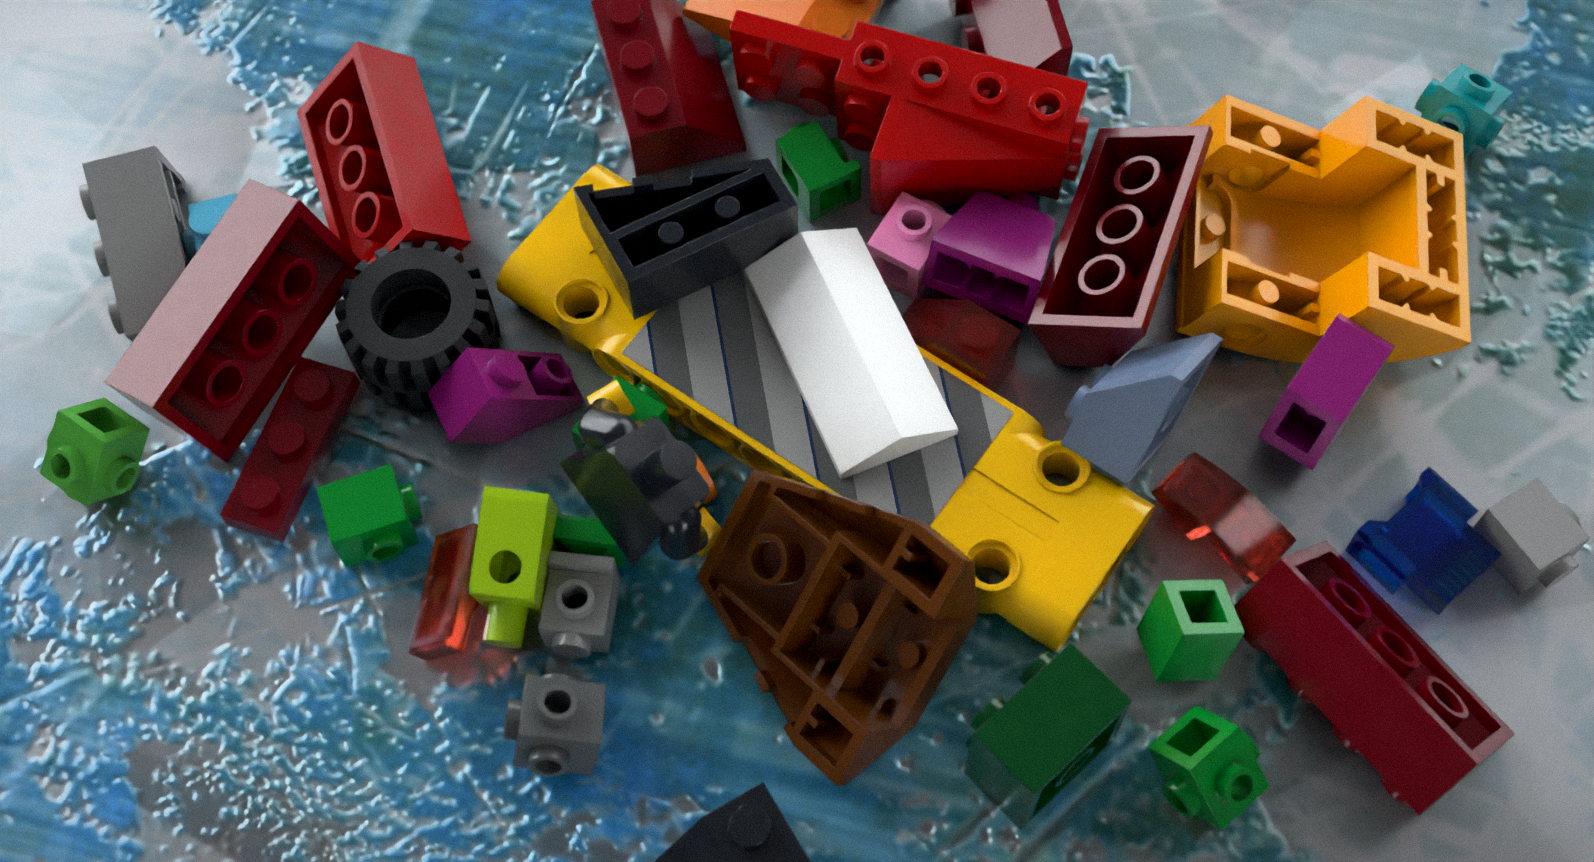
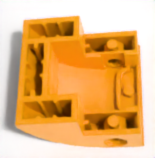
[1175,94,1471,363]

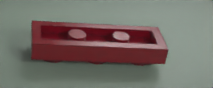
[220,356,360,543]

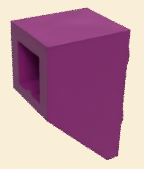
[1257,313,1395,471]
[428,347,585,444]

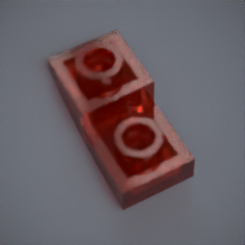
[1151,452,1296,585]

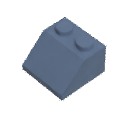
[1061,332,1223,484]

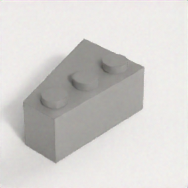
[79,145,191,342]

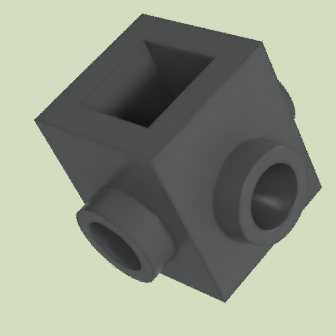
[503,673,607,776]

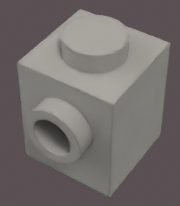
[1469,477,1590,594]

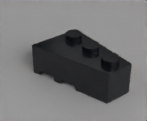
[573,158,798,320]

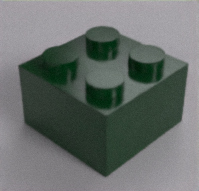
[964,642,1132,830]

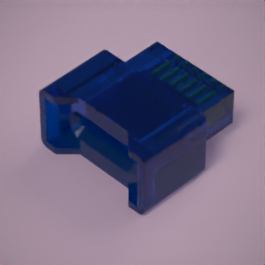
[1345,466,1502,616]

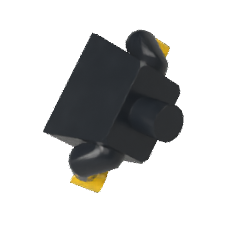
[559,379,722,564]

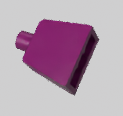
[922,192,1056,325]

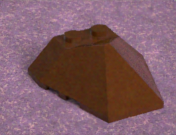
[697,469,978,787]

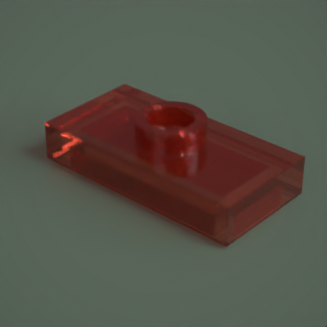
[409,523,479,661]

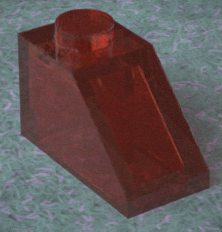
[902,299,1021,392]

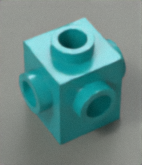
[1414,63,1513,160]

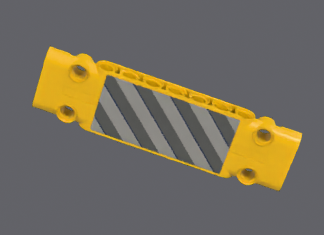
[497,164,1155,653]

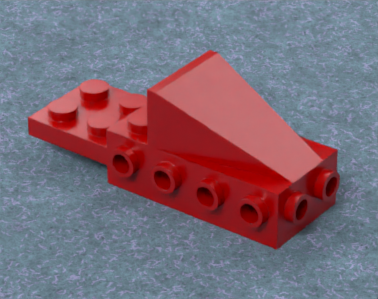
[729,9,1091,216]

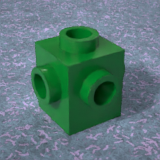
[1147,705,1270,830]

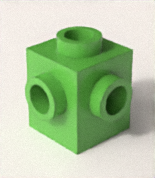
[40,397,150,506]

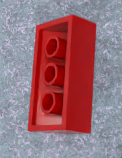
[297,41,472,280]

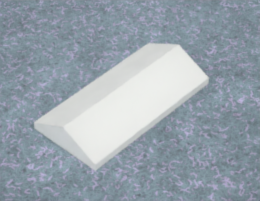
[744,227,958,479]

